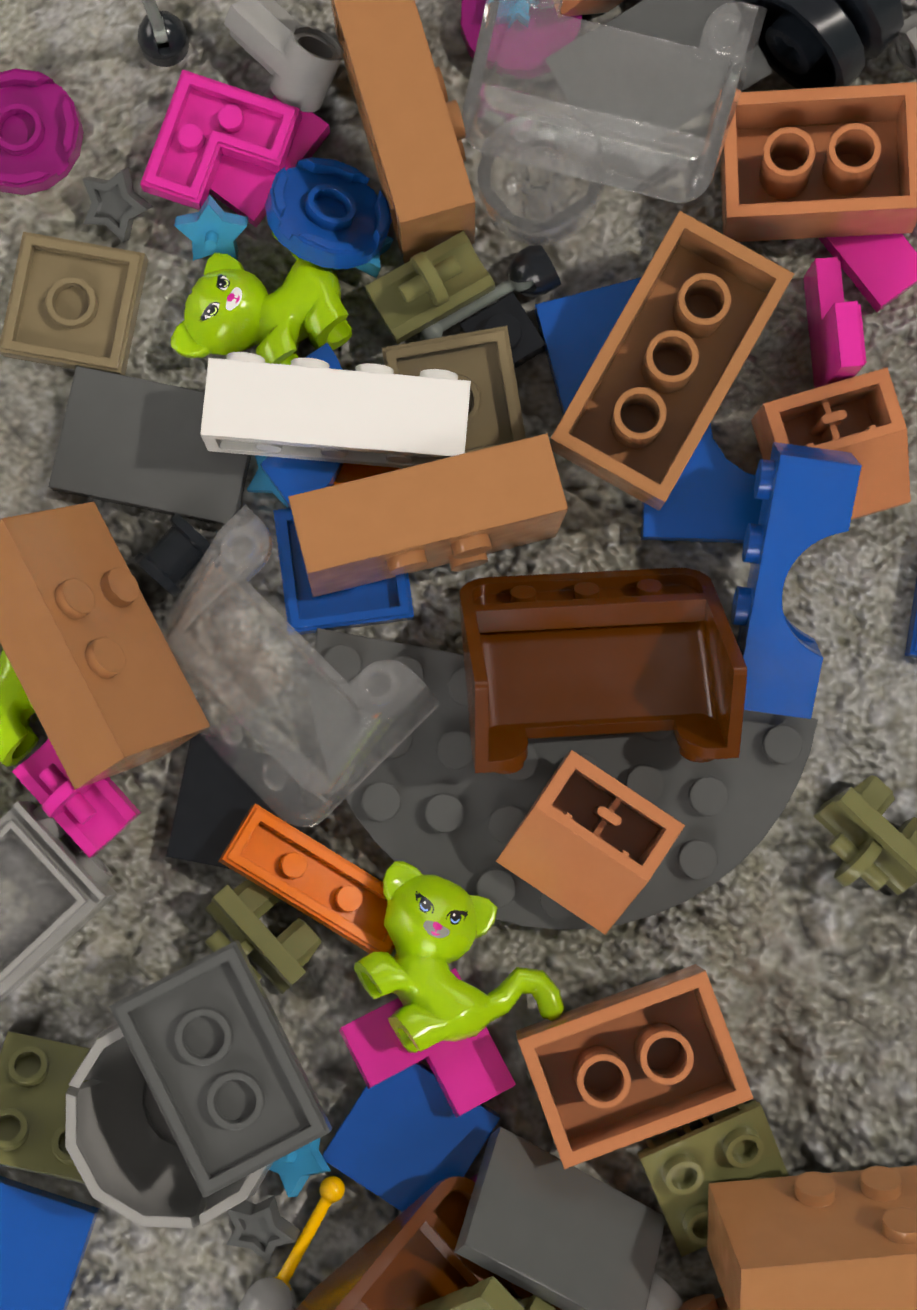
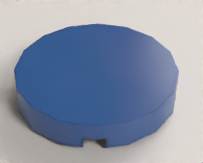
[265,157,392,269]

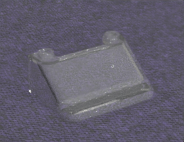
[462,0,767,203]
[159,505,440,827]

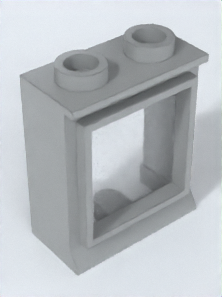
[0,801,118,1001]

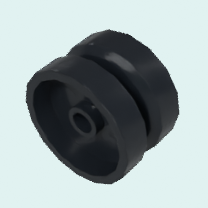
[739,0,904,89]

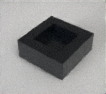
[460,292,546,369]

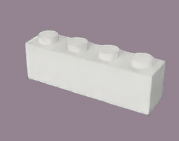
[200,352,471,468]

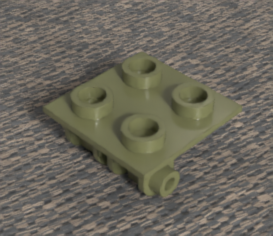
[0,1031,90,1183]
[637,1100,789,1257]

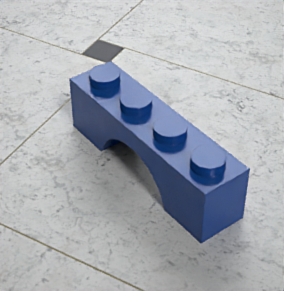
[731,442,862,719]

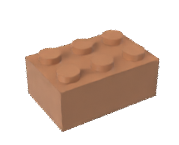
[719,82,917,242]
[516,964,754,1169]

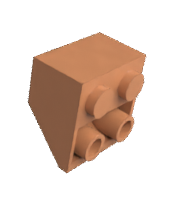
[751,367,911,520]
[496,750,685,935]

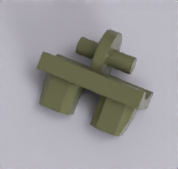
[365,230,495,344]
[814,775,917,895]
[205,880,322,994]

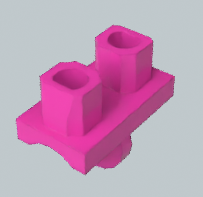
[12,738,141,858]

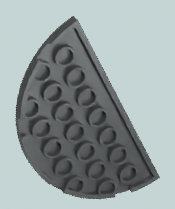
[313,628,818,930]

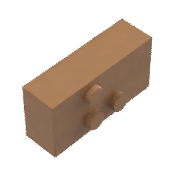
[331,0,475,264]
[550,211,794,511]
[288,433,568,597]
[0,502,210,790]
[707,1165,917,1310]

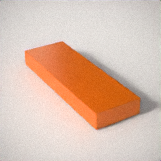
[219,803,395,955]

